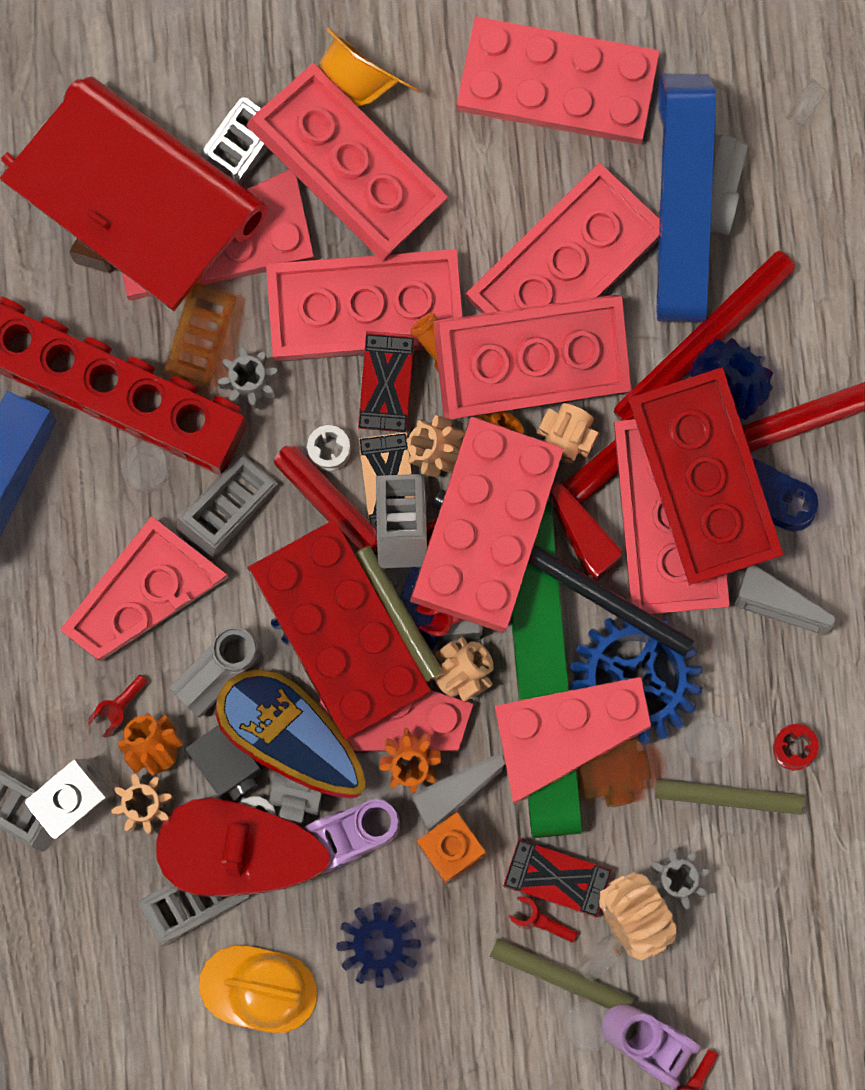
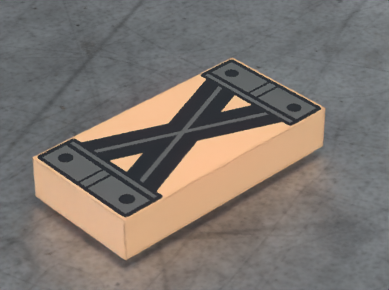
[359,432,415,530]

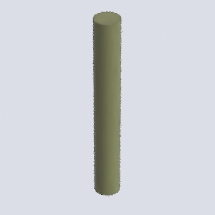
[355,546,444,682]
[655,779,804,815]
[490,938,634,1009]

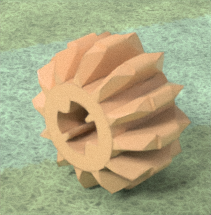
[599,872,676,961]

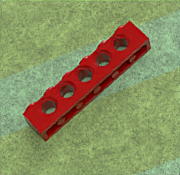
[0,297,248,476]

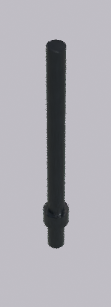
[432,489,695,657]

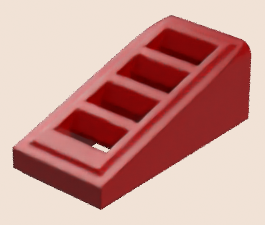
[549,482,622,582]

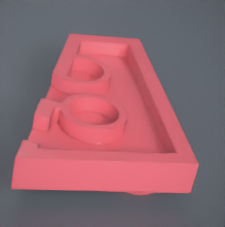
[60,516,229,662]
[495,677,651,805]
[319,690,474,753]

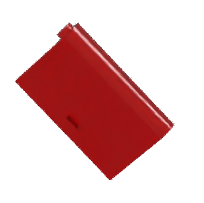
[0,76,268,311]

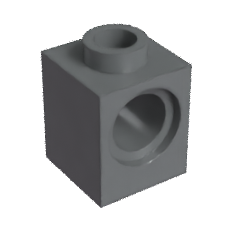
[185,725,262,801]

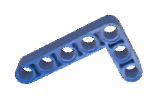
[656,73,716,322]

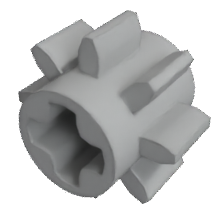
[218,347,278,410]
[269,772,324,823]
[650,849,709,911]

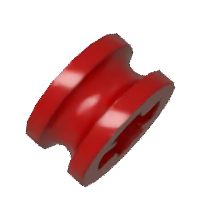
[773,724,819,771]

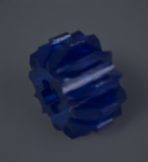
[689,338,773,420]
[336,903,421,988]

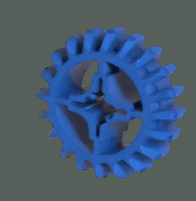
[570,618,702,745]

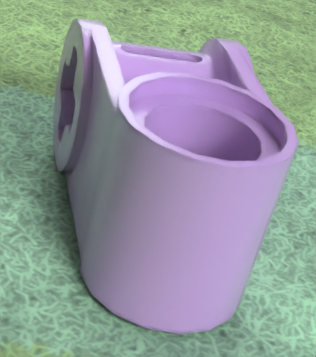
[303,799,401,874]
[602,1004,702,1090]

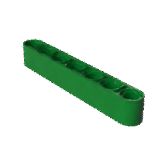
[511,501,582,839]

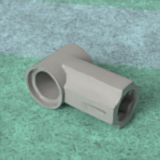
[711,135,748,236]
[169,626,261,718]

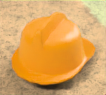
[317,27,421,106]
[199,945,317,1033]

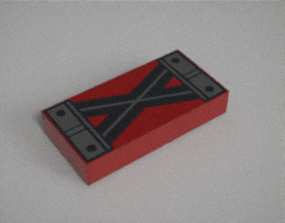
[358,331,414,432]
[503,839,612,918]

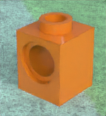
[416,812,486,885]

